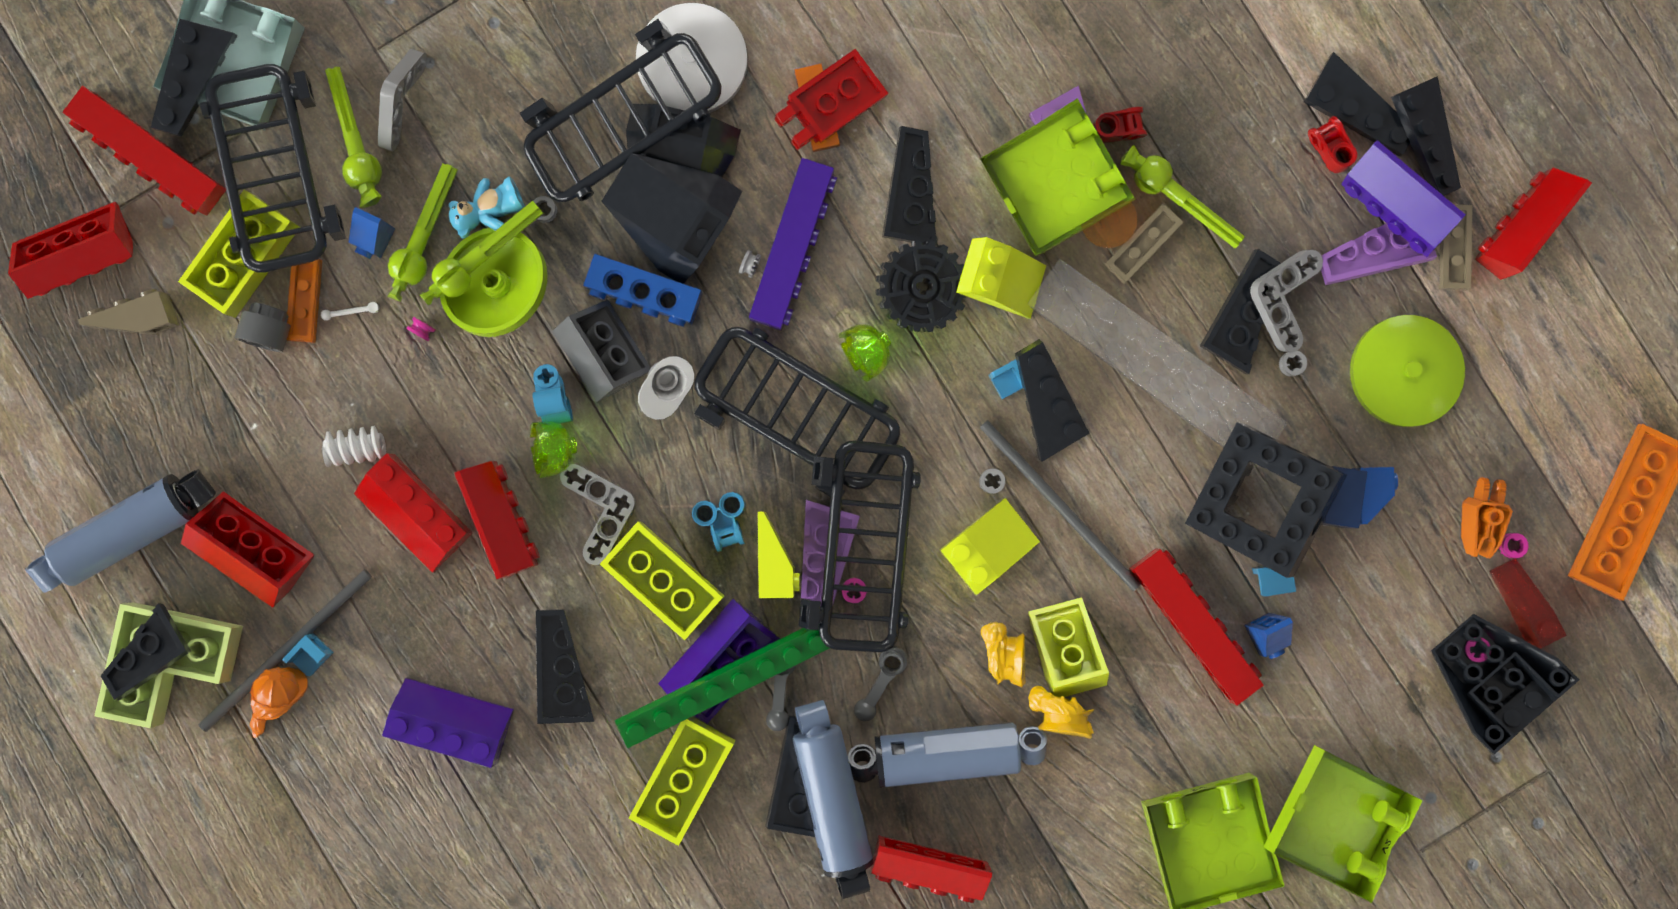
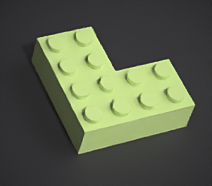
[95,602,243,728]

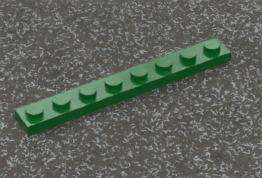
[614,628,830,749]

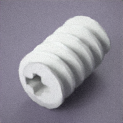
[322,425,386,467]

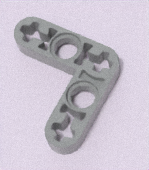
[378,49,427,151]
[1250,250,1323,352]
[560,464,636,565]

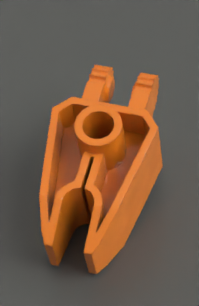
[1461,477,1513,559]

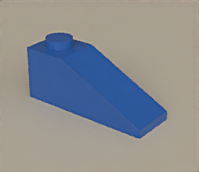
[1244,613,1293,659]

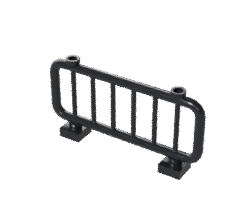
[520,19,722,202]
[200,64,346,273]
[694,327,900,497]
[799,440,921,652]

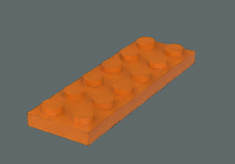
[1568,424,1678,601]

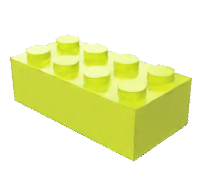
[178,189,300,318]
[600,522,725,640]
[628,717,736,846]

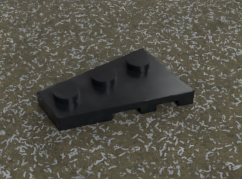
[100,603,191,701]

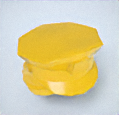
[981,622,1026,687]
[1028,686,1094,739]

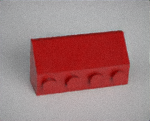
[1475,167,1592,280]
[8,201,133,299]
[354,453,473,573]
[454,461,540,579]
[181,491,314,608]
[871,835,993,903]

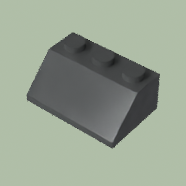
[552,300,651,403]

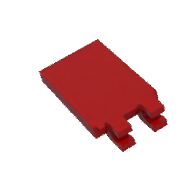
[774,48,889,151]

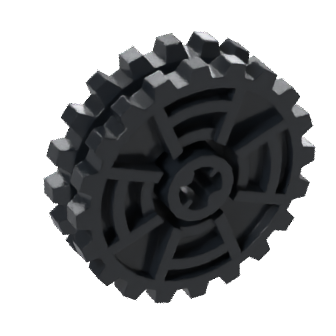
[875,240,967,332]

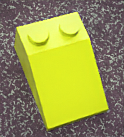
[956,237,1046,319]
[939,498,1040,595]
[758,512,800,598]
[1028,597,1109,697]

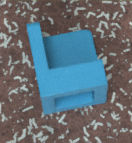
[988,359,1023,399]
[1252,566,1296,597]
[282,633,334,676]

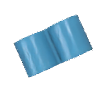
[533,364,573,427]
[692,492,746,552]

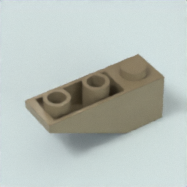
[78,289,180,335]

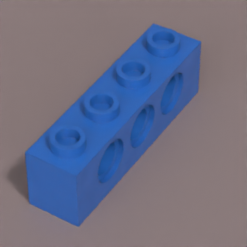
[583,254,703,327]

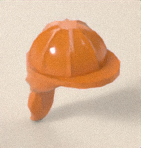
[250,667,308,738]

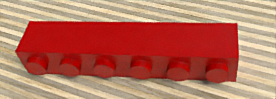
[62,85,226,216]
[1129,548,1264,706]

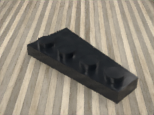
[151,19,238,137]
[1304,52,1410,157]
[1391,76,1461,196]
[882,126,938,247]
[1200,249,1281,374]
[1015,339,1090,462]
[536,609,594,724]
[765,715,815,837]

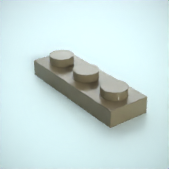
[1104,203,1183,284]
[1439,204,1473,290]

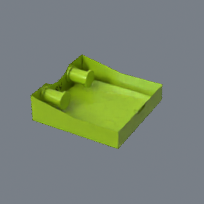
[980,98,1135,257]
[1264,745,1423,903]
[1141,773,1284,909]

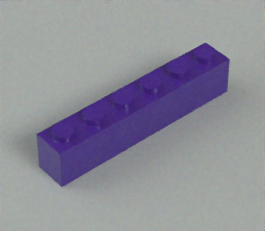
[749,158,837,331]

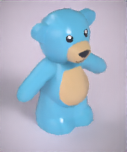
[449,176,525,238]

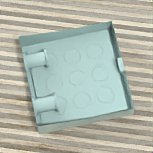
[153,0,305,130]

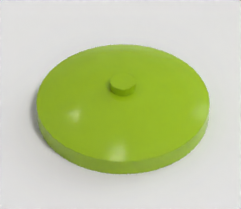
[440,228,548,337]
[1350,315,1465,427]

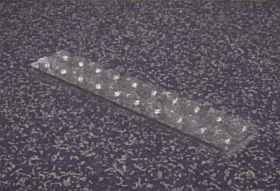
[1027,259,1288,469]

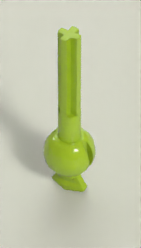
[325,66,382,208]
[1121,145,1245,248]
[387,163,458,302]
[420,201,544,306]

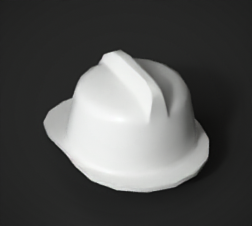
[638,356,694,420]

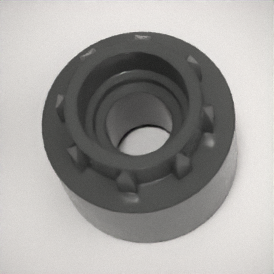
[234,302,291,353]

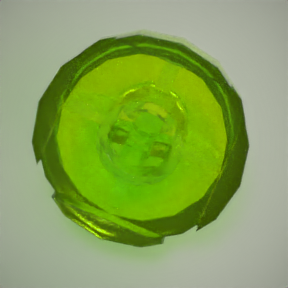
[838,324,891,382]
[530,421,577,478]

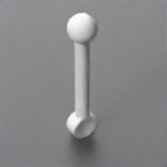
[321,302,380,320]

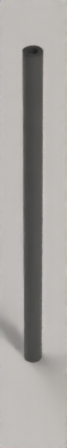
[979,420,1141,591]
[198,569,372,732]

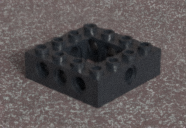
[1185,422,1347,578]

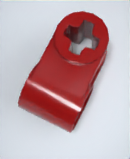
[1093,107,1147,143]
[1308,116,1357,173]

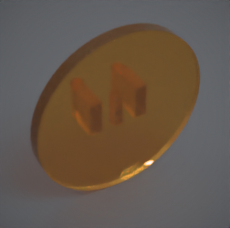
[1081,200,1137,248]

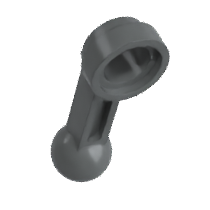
[854,646,907,721]
[766,665,796,731]

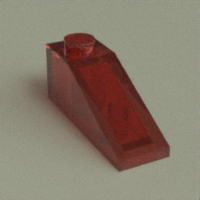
[1489,558,1567,648]

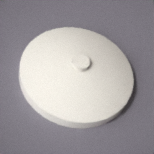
[636,3,748,112]

